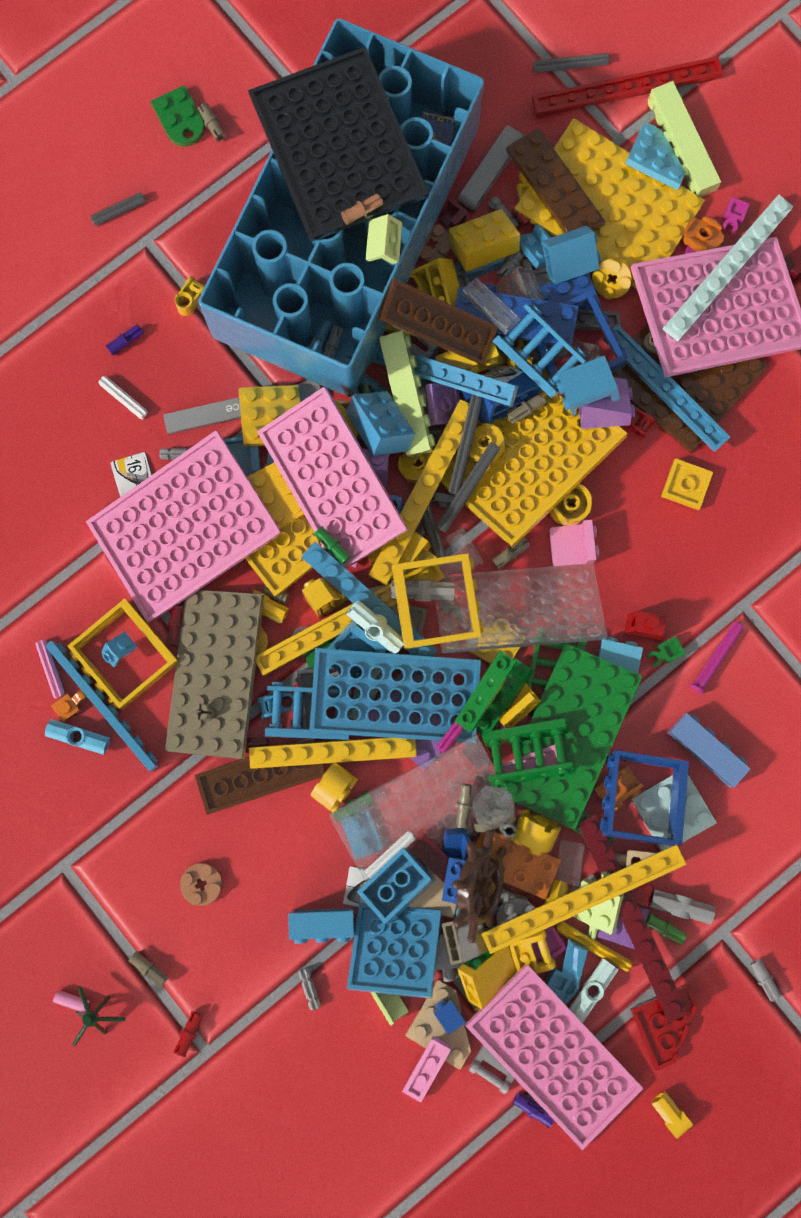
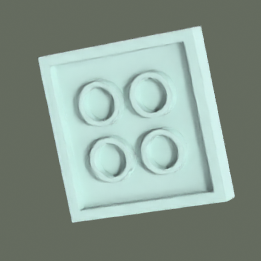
[630,775,717,851]

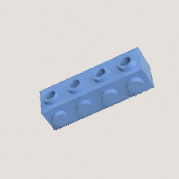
[667,713,750,788]

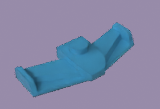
[544,939,588,1005]

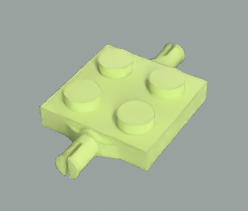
[574,872,624,939]

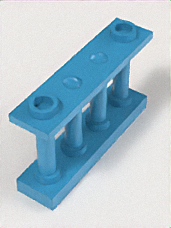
[493,304,588,398]
[265,682,351,740]

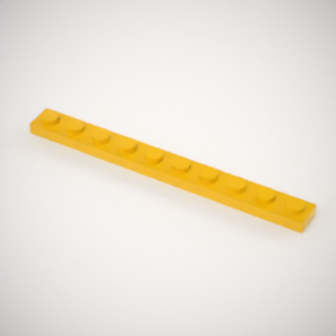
[369,399,469,585]
[256,565,445,676]
[481,845,686,954]

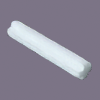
[99,376,148,419]
[365,831,416,879]

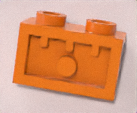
[593,765,644,811]

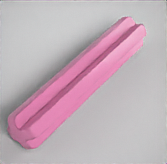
[35,640,65,698]

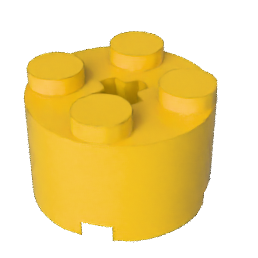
[550,484,592,526]
[310,763,358,813]
[511,810,561,856]

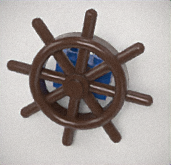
[442,830,507,943]

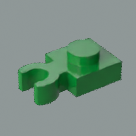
[646,636,686,667]

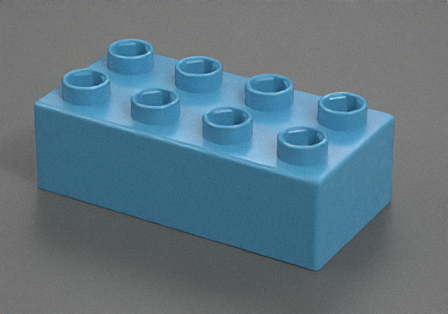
[199,19,484,397]

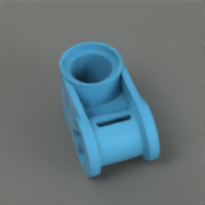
[257,693,294,719]

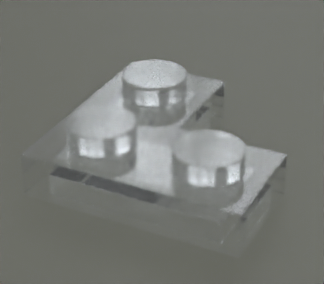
[439,528,483,582]

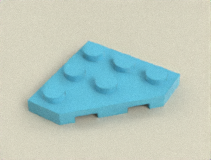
[625,121,686,190]

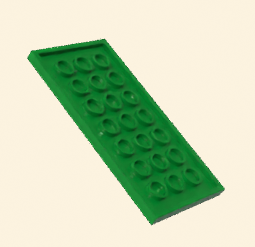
[498,643,642,830]

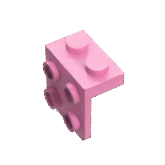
[549,520,599,567]

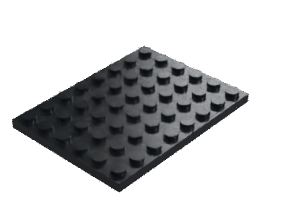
[248,46,429,242]

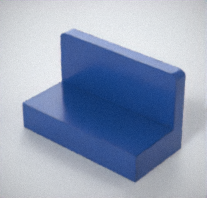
[441,828,471,860]

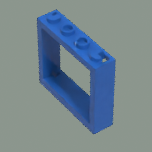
[535,290,627,397]
[600,750,689,846]

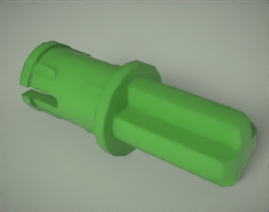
[646,913,687,945]

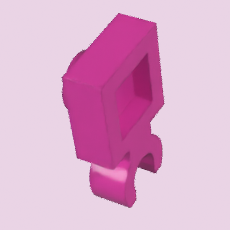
[721,197,750,234]

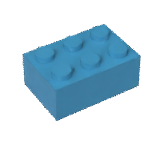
[346,391,415,456]
[357,848,436,924]
[288,908,355,944]

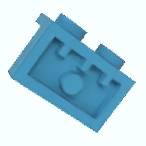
[520,224,551,269]

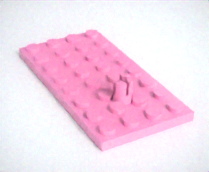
[257,387,408,569]
[465,964,643,1150]

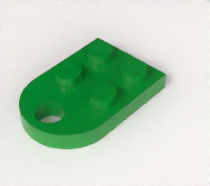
[150,85,204,147]

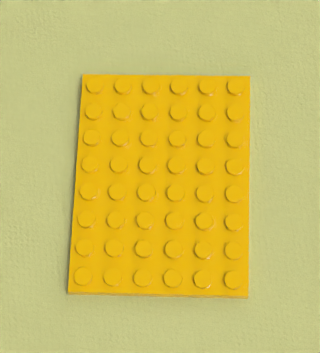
[513,118,705,289]
[440,368,627,548]

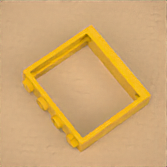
[391,554,483,649]
[67,598,178,710]

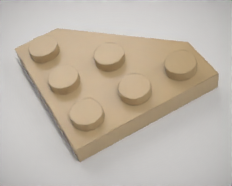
[405,979,471,1070]

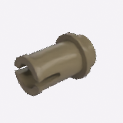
[263,586,290,604]

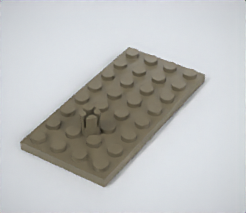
[165,590,264,759]

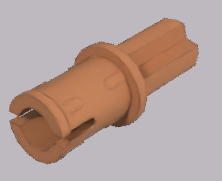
[341,194,383,225]

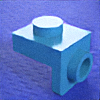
[101,631,138,667]

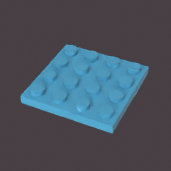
[347,903,442,999]

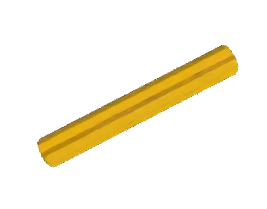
[556,921,632,972]

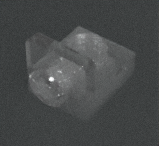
[570,341,603,364]

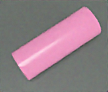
[53,990,90,1013]

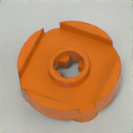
[683,217,724,252]

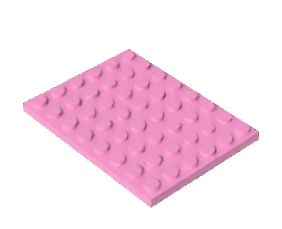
[630,237,801,377]
[86,431,282,623]

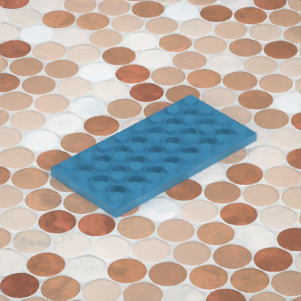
[309,648,481,743]

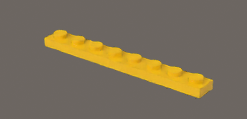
[249,738,416,769]

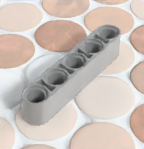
[458,125,525,212]

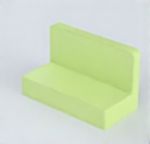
[366,214,402,264]
[370,992,409,1026]

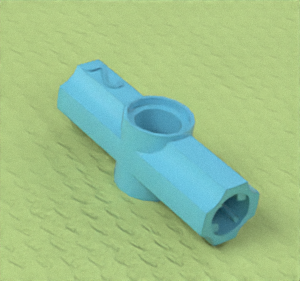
[45,719,110,755]

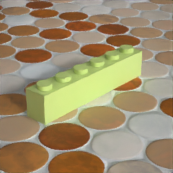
[648,81,721,197]
[379,331,435,458]

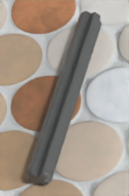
[448,395,483,494]
[437,442,500,532]

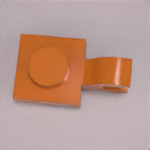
[51,690,88,723]

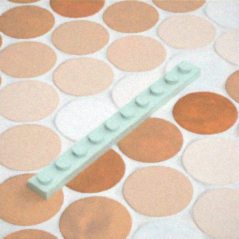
[662,195,793,342]

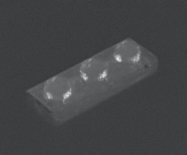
[462,277,521,335]

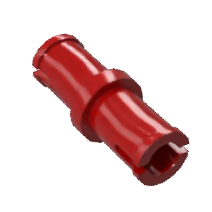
[173,1011,204,1057]

